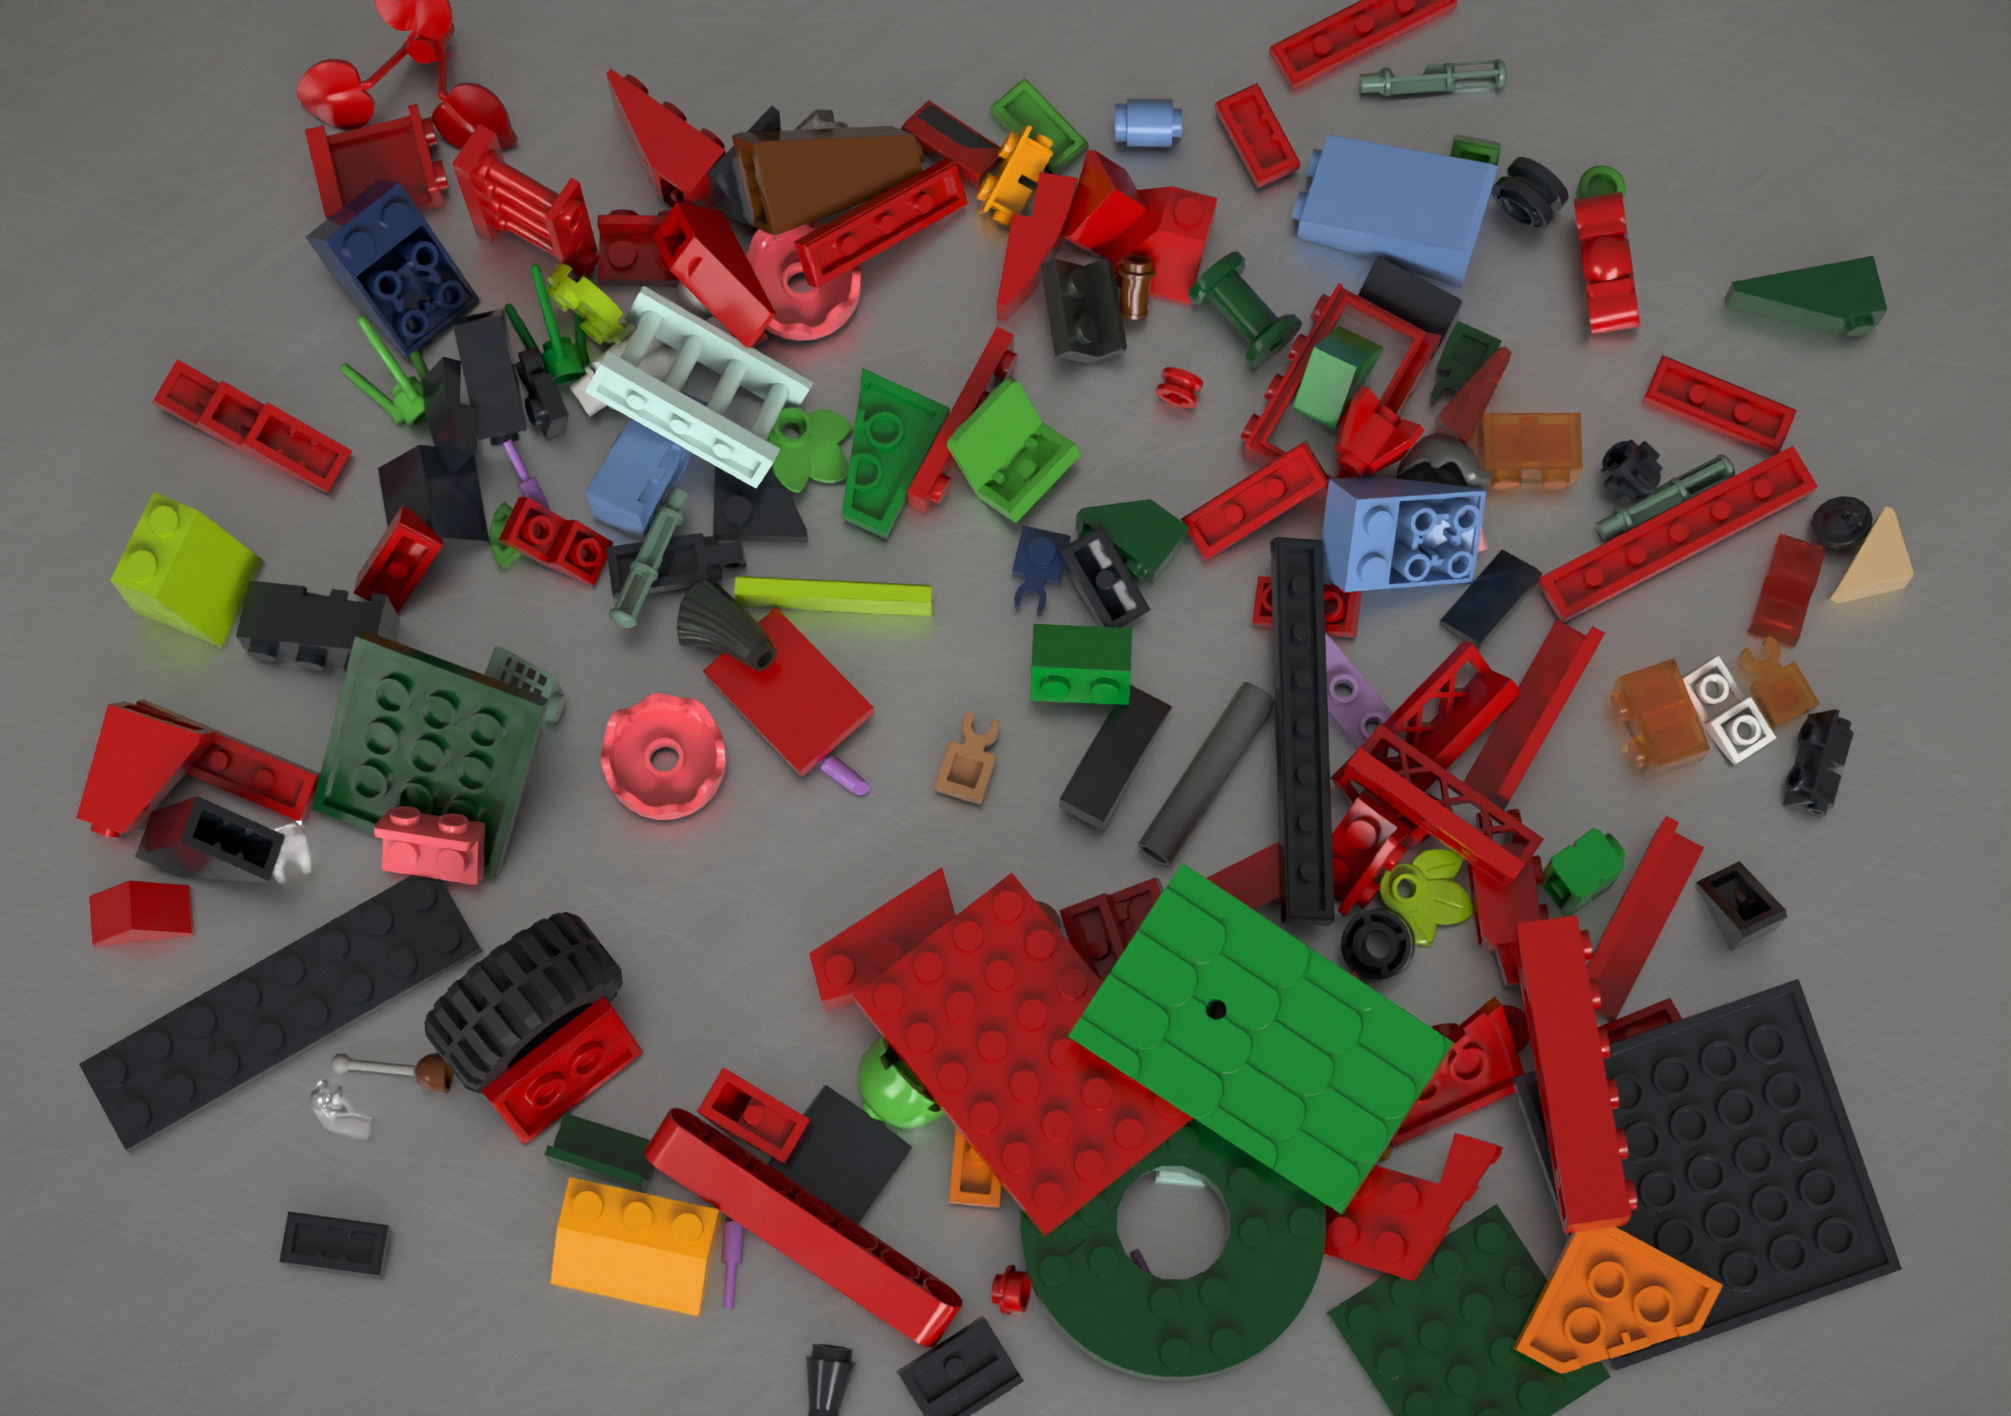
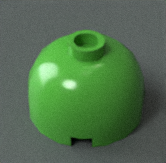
[857,1035,944,1129]

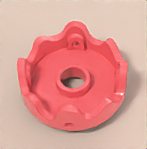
[746,221,862,341]
[601,693,726,820]

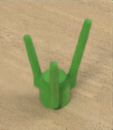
[340,315,429,427]

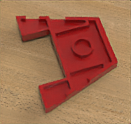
[1324,1133,1503,1282]

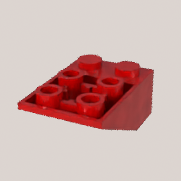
[606,68,726,210]

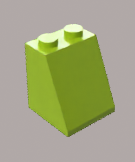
[110,492,264,648]

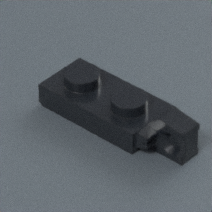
[606,533,746,599]

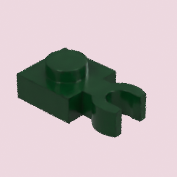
[1430,321,1502,413]

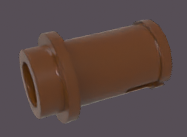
[1118,255,1156,320]

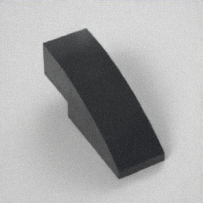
[1059,684,1172,831]

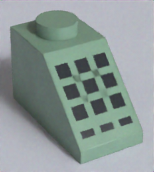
[484,646,565,734]

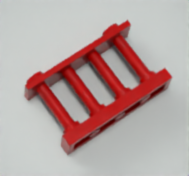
[452,124,599,283]

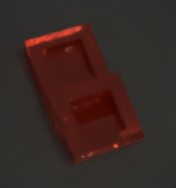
[1748,533,1826,647]

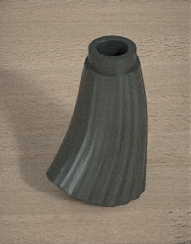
[677,578,777,671]

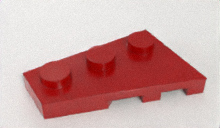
[1389,996,1524,1148]

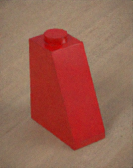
[76,701,217,838]

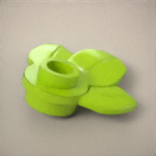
[1378,849,1473,947]

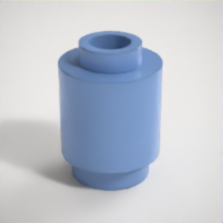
[1115,99,1182,147]

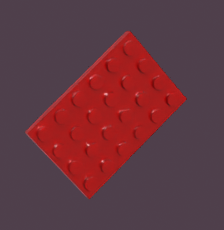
[853,873,1194,1237]

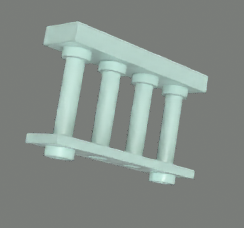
[584,286,814,488]

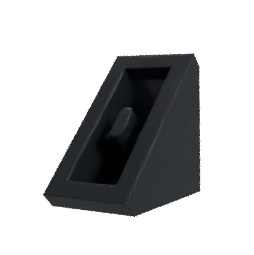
[1696,861,1787,952]

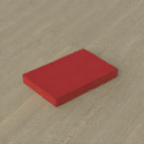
[703,607,875,777]
[481,996,643,1145]

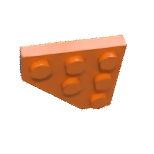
[1513,1227,1723,1374]

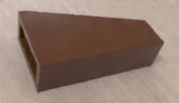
[732,126,923,236]

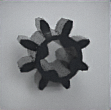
[1600,439,1663,501]

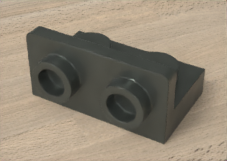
[1040,258,1127,364]

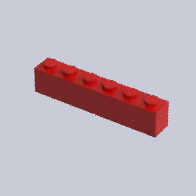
[1512,915,1637,1234]

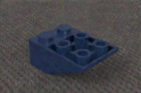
[305,180,479,357]

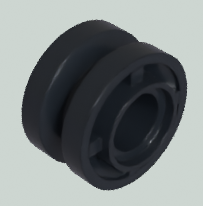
[1492,157,1569,231]
[1341,908,1416,980]

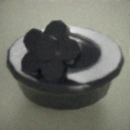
[1811,496,1873,550]

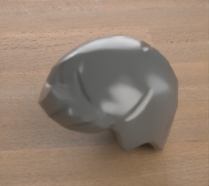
[1396,433,1491,490]

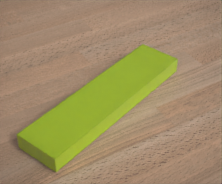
[734,576,933,616]

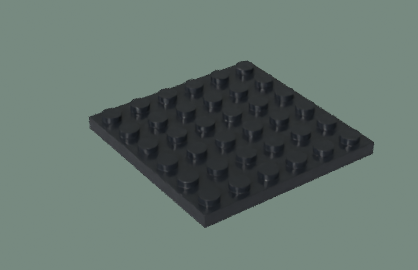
[1511,979,1902,1371]

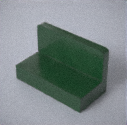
[544,1113,655,1193]

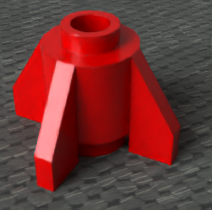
[1334,385,1425,478]

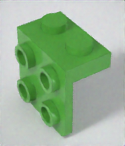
[947,377,1082,523]

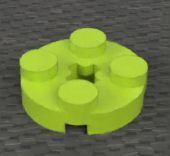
[547,263,633,345]

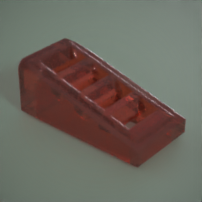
[1434,346,1512,444]

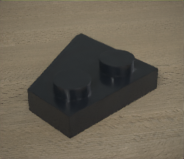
[713,466,808,542]

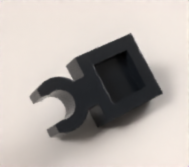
[515,347,569,440]

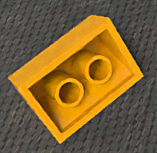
[550,1177,723,1317]

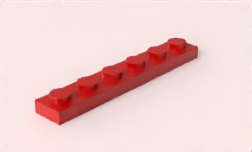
[1537,446,1818,623]

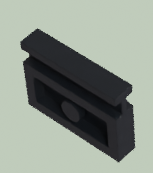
[896,1316,1024,1416]

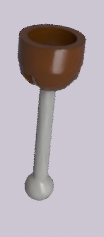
[331,1052,454,1094]

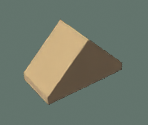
[1830,505,1914,604]

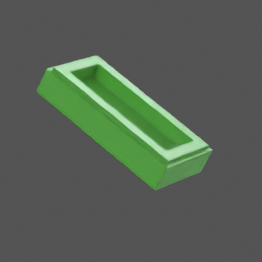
[990,78,1089,175]

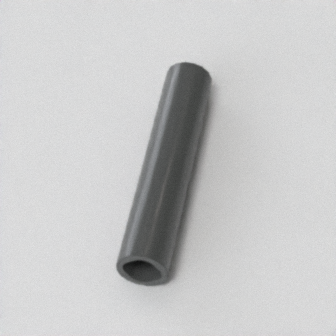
[1138,682,1275,866]

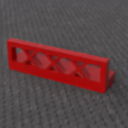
[1463,620,1605,811]
[1330,640,1521,819]
[1344,724,1544,889]
[1586,816,1704,1022]

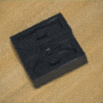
[768,1085,912,1224]

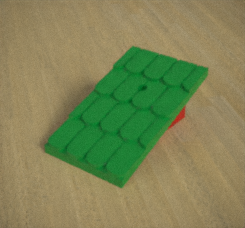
[1068,863,1455,1214]

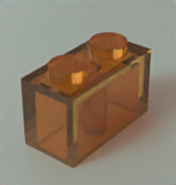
[1478,413,1583,490]
[1609,658,1710,779]

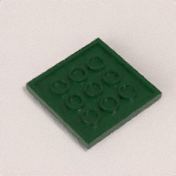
[311,629,549,878]
[1326,1204,1611,1416]

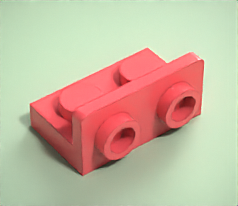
[374,806,485,885]

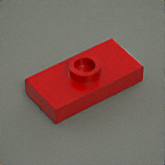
[1214,83,1301,188]

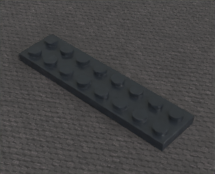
[79,875,482,1153]

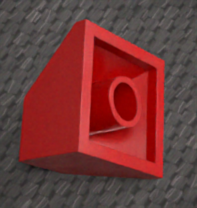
[1104,186,1218,306]

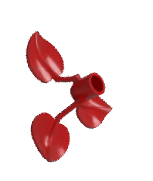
[296,0,518,151]

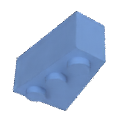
[585,391,708,542]

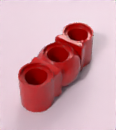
[1574,192,1641,334]

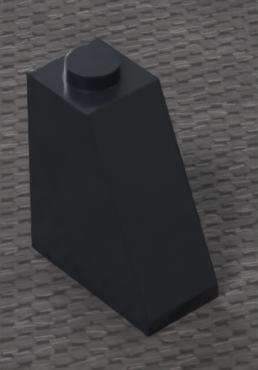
[453,308,527,446]
[135,796,286,883]

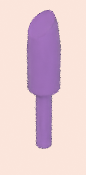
[503,439,550,510]
[819,754,870,795]
[721,1216,743,1309]

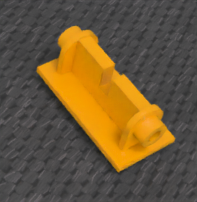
[976,125,1054,227]

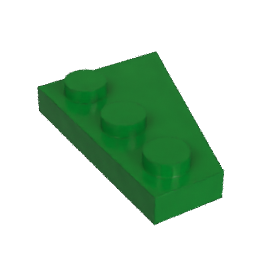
[842,368,950,539]

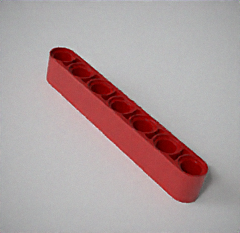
[644,1108,963,1347]

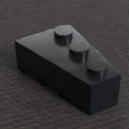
[236,581,401,674]

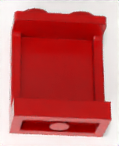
[305,104,449,220]

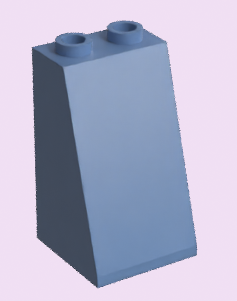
[1292,135,1499,287]

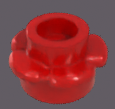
[991,1265,1031,1315]

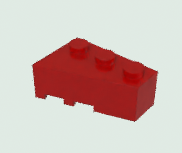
[809,867,956,1012]

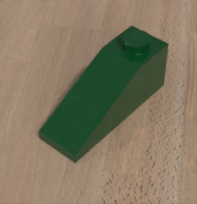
[1724,256,1887,336]

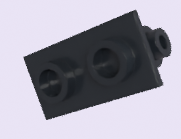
[1783,709,1854,816]

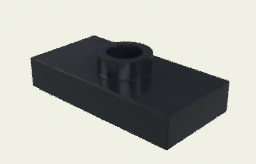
[279,1211,391,1278]

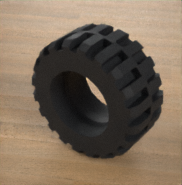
[424,912,623,1094]

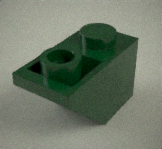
[1075,499,1190,586]

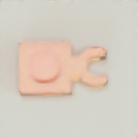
[1739,636,1820,730]

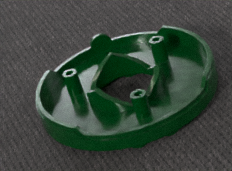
[1019,1119,1326,1381]

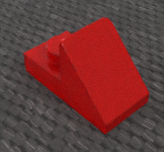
[696,1067,810,1164]

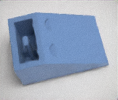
[1321,476,1487,592]

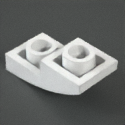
[1673,655,1776,765]

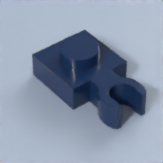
[1012,525,1071,616]

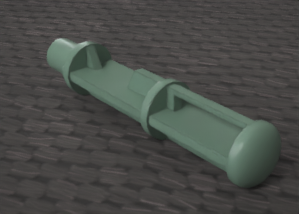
[1359,59,1507,96]
[1596,454,1735,540]
[609,487,688,628]

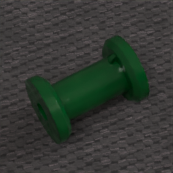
[1188,251,1302,368]

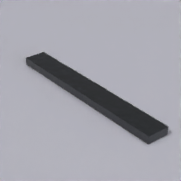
[1270,537,1335,926]

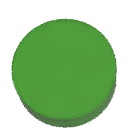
[1576,165,1626,199]

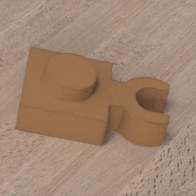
[934,711,1000,805]

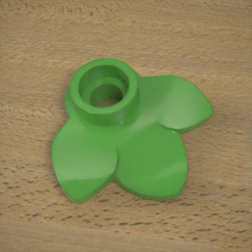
[767,407,853,493]

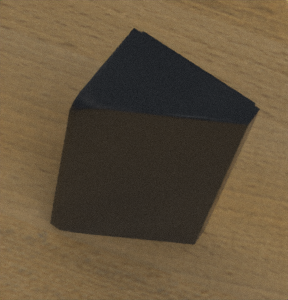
[1358,257,1462,351]
[1056,525,1151,628]
[1440,549,1543,651]

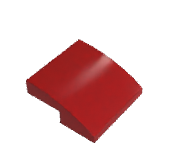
[1059,877,1164,983]

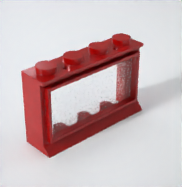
[1240,283,1442,503]

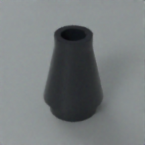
[806,1344,856,1416]

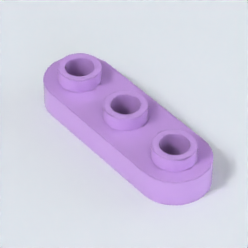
[1325,633,1398,751]

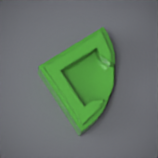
[489,501,522,571]

